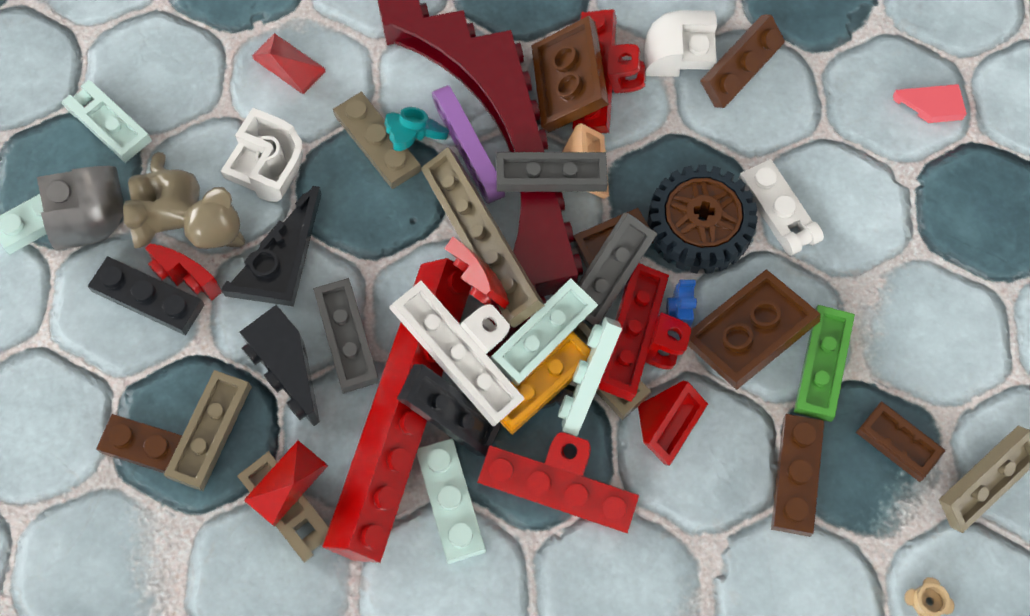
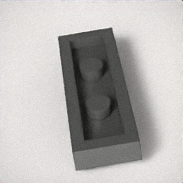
[496,152,608,192]
[577,213,657,326]
[313,278,380,394]

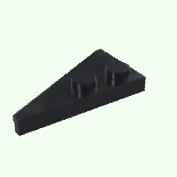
[221,186,322,307]

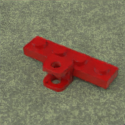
[572,9,646,133]
[597,263,691,402]
[477,432,639,533]

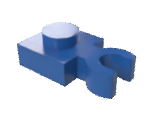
[666,280,697,333]

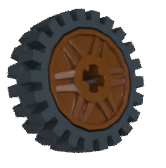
[647,165,758,274]

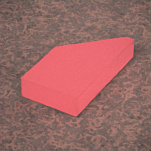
[893,84,967,123]

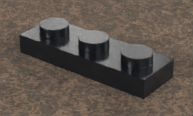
[87,256,204,336]
[397,364,502,457]

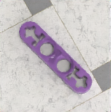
[432,85,505,204]

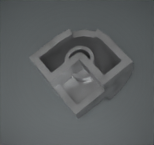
[37,166,124,250]

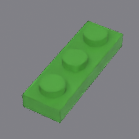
[793,305,855,422]

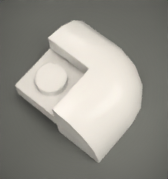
[644,10,717,77]
[220,108,303,202]

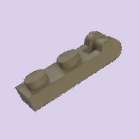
[237,451,329,563]

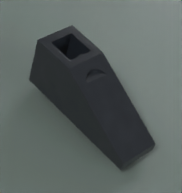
[240,305,320,426]

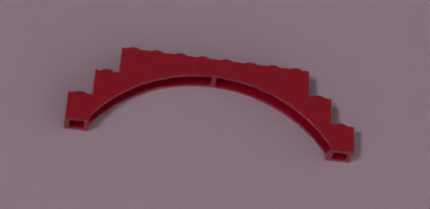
[377,0,583,376]

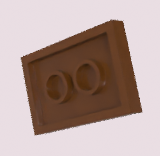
[531,16,609,133]
[688,269,821,390]

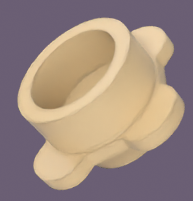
[904,577,955,616]

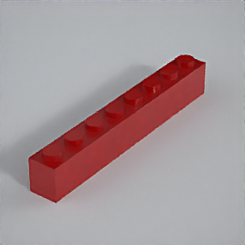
[322,258,472,563]

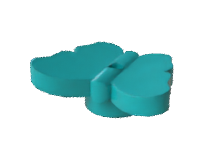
[384,107,449,151]

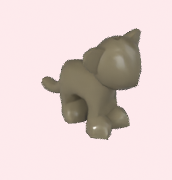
[123,152,245,249]

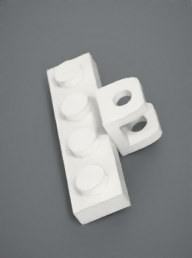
[389,281,525,426]

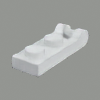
[738,159,824,256]

